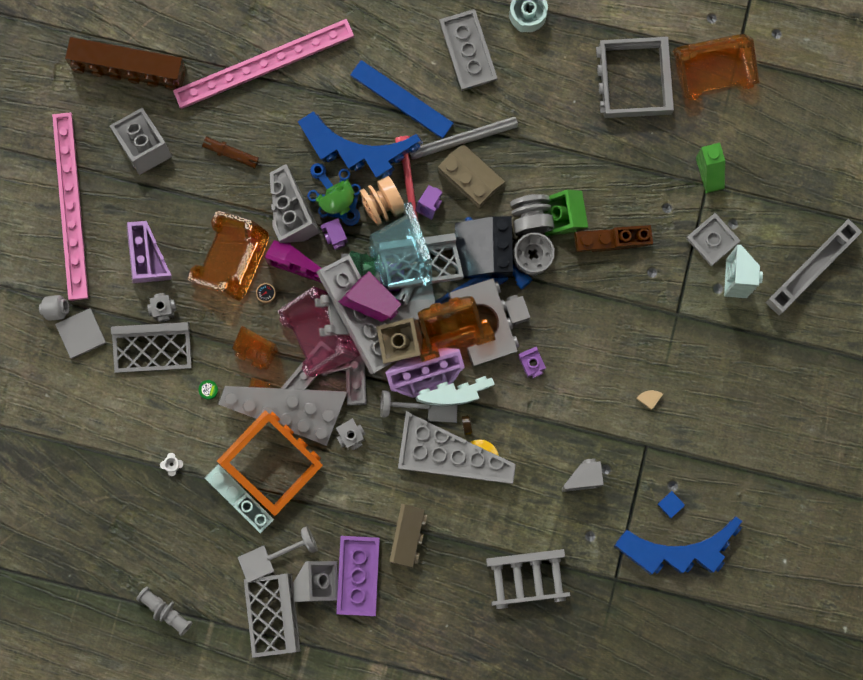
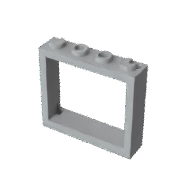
[596,37,674,118]

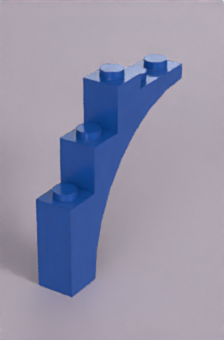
[298,111,423,180]
[614,517,742,575]

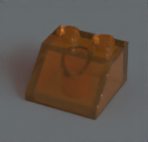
[232,326,278,370]

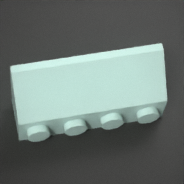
[724,245,763,298]

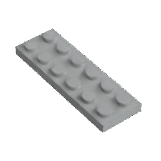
[316,255,393,374]

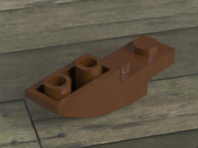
[574,225,653,252]

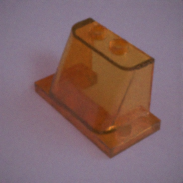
[418,296,496,362]

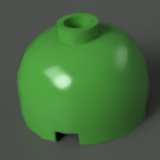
[316,179,354,215]

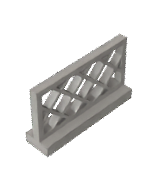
[378,233,464,290]
[111,322,192,373]
[244,573,301,658]

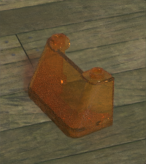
[673,34,759,100]
[187,210,269,301]

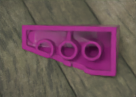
[265,240,322,283]

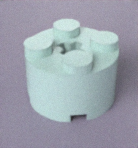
[509,0,548,32]

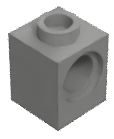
[505,295,530,326]

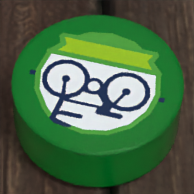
[199,380,218,400]

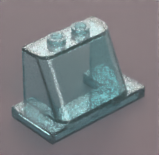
[369,202,432,286]

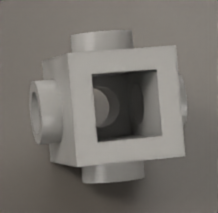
[147,293,176,322]
[336,418,365,450]

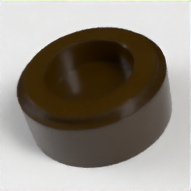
[461,415,472,435]

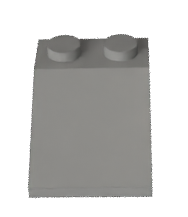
[110,108,172,175]

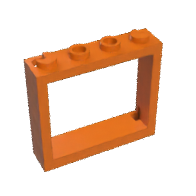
[217,410,323,516]

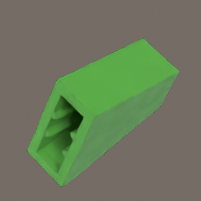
[696,143,725,193]

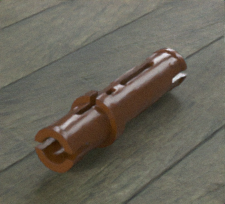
[202,136,259,169]

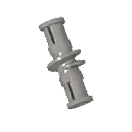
[136,586,192,636]

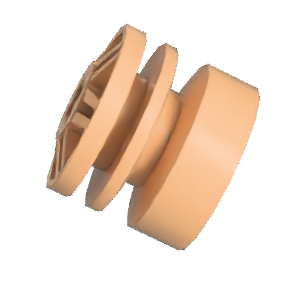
[359,176,406,226]

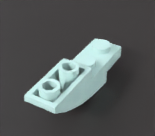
[415,376,495,406]
[205,464,274,533]

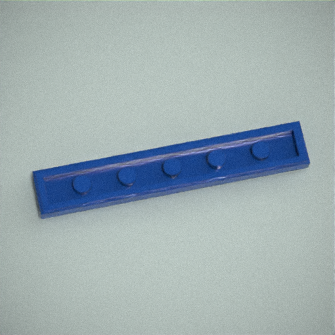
[350,60,453,139]

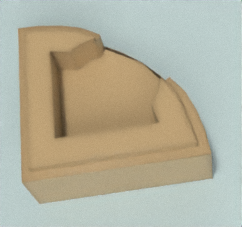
[636,390,663,410]

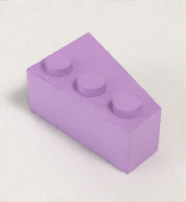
[127,221,172,283]

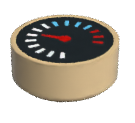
[256,283,276,303]

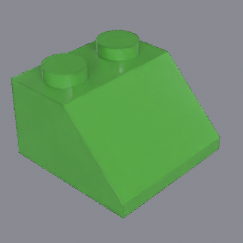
[543,190,588,236]

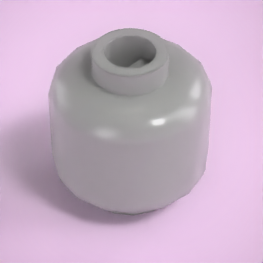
[39,295,69,321]

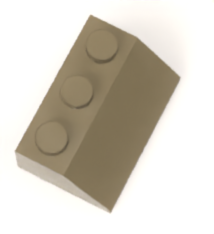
[438,144,505,209]
[389,504,427,568]

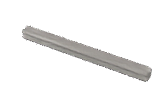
[409,117,518,159]

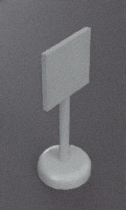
[380,390,457,423]
[238,526,318,583]

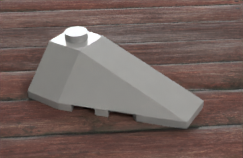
[270,164,320,243]
[385,284,436,324]

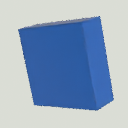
[657,491,685,518]

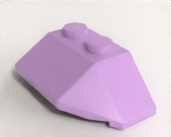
[385,347,465,398]

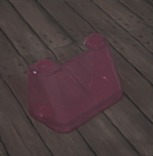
[278,286,360,377]

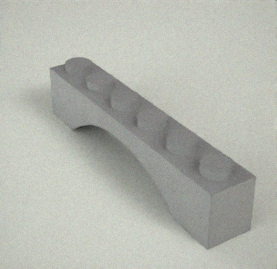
[765,219,862,315]

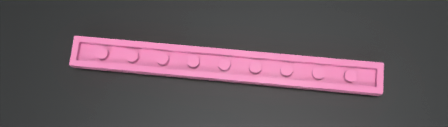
[173,19,354,109]
[52,112,89,301]

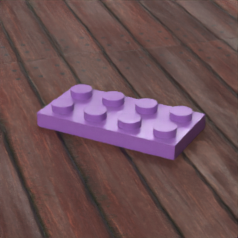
[336,536,380,616]

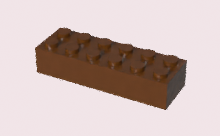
[65,37,186,91]

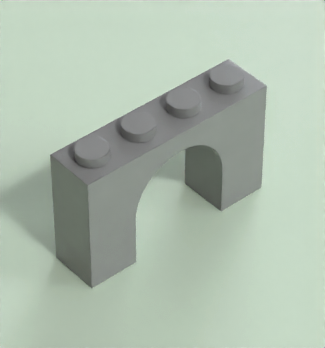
[448,278,519,367]

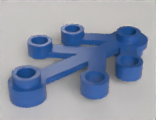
[307,163,361,226]

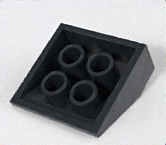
[455,216,513,279]

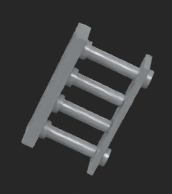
[486,549,570,609]

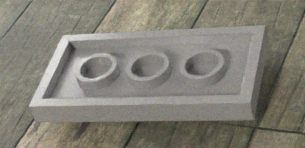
[439,9,498,91]

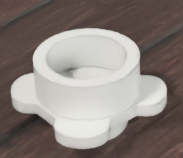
[160,453,183,476]

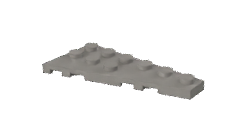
[218,386,347,446]
[398,411,516,484]

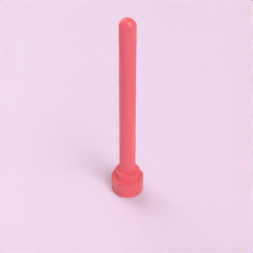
[395,136,419,227]

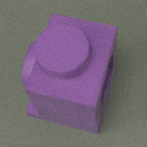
[415,185,442,220]
[321,218,348,250]
[518,346,546,378]

